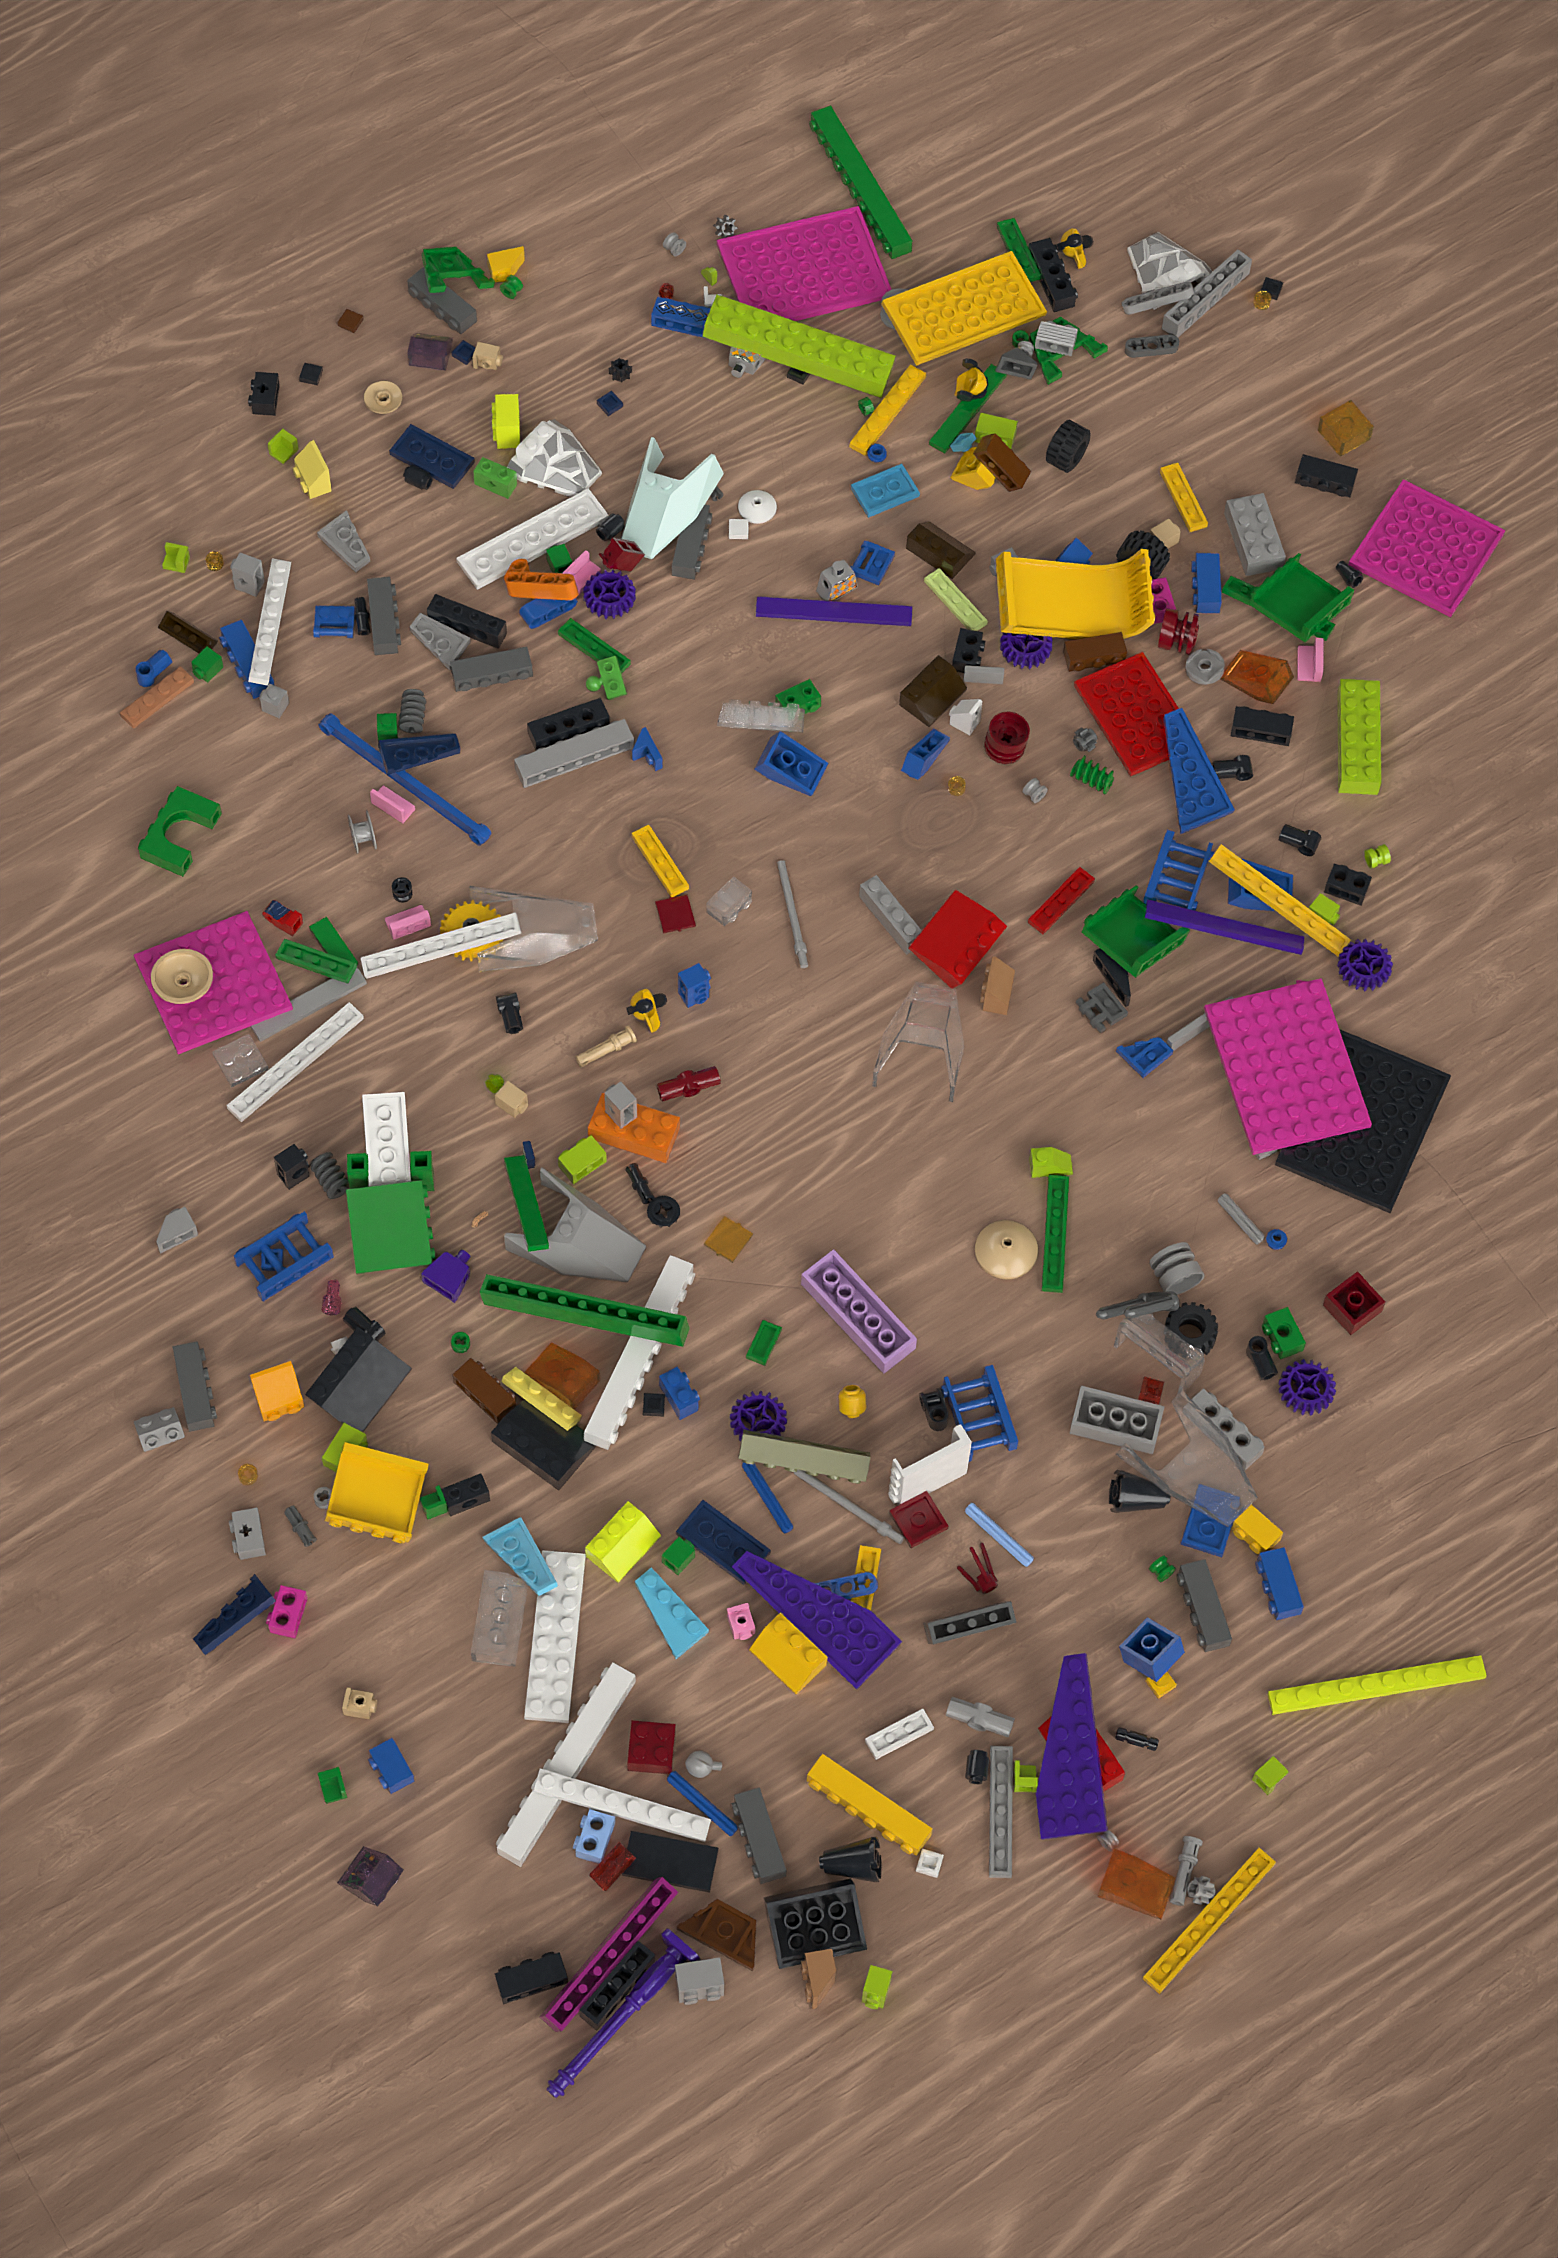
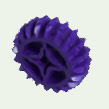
[583,569,636,619]
[1000,632,1053,670]
[1337,938,1393,992]
[1278,1359,1336,1416]
[730,1391,787,1442]

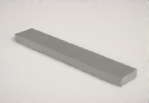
[250,968,367,1042]
[989,1746,1013,1878]

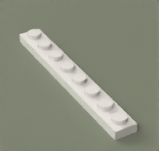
[248,558,291,685]
[361,912,522,979]
[227,1002,364,1122]
[533,1768,711,1842]

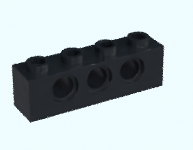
[1029,238,1078,312]
[427,594,507,649]
[527,698,610,751]
[579,1941,655,2031]

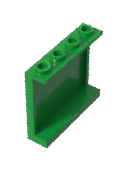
[1250,553,1355,642]
[1081,885,1190,978]
[346,1180,436,1275]

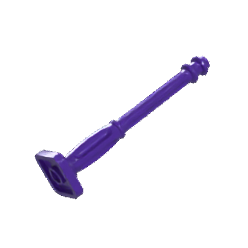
[546,1928,701,2098]

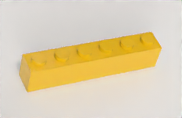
[807,1753,933,1856]

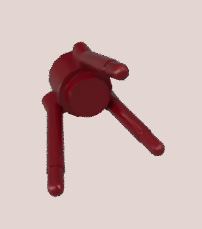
[957,1542,998,1594]

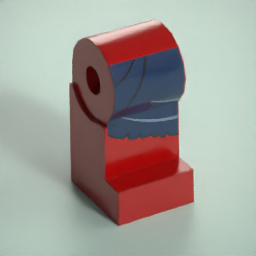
[262,900,303,937]

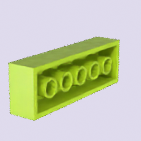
[1337,679,1381,795]

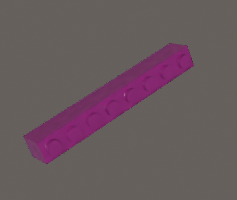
[539,1877,678,2032]

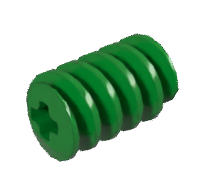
[1070,755,1114,795]

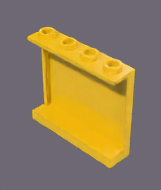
[324,1442,429,1543]

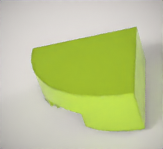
[701,267,717,286]

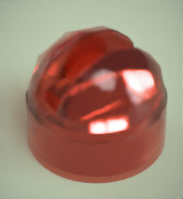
[658,283,674,299]

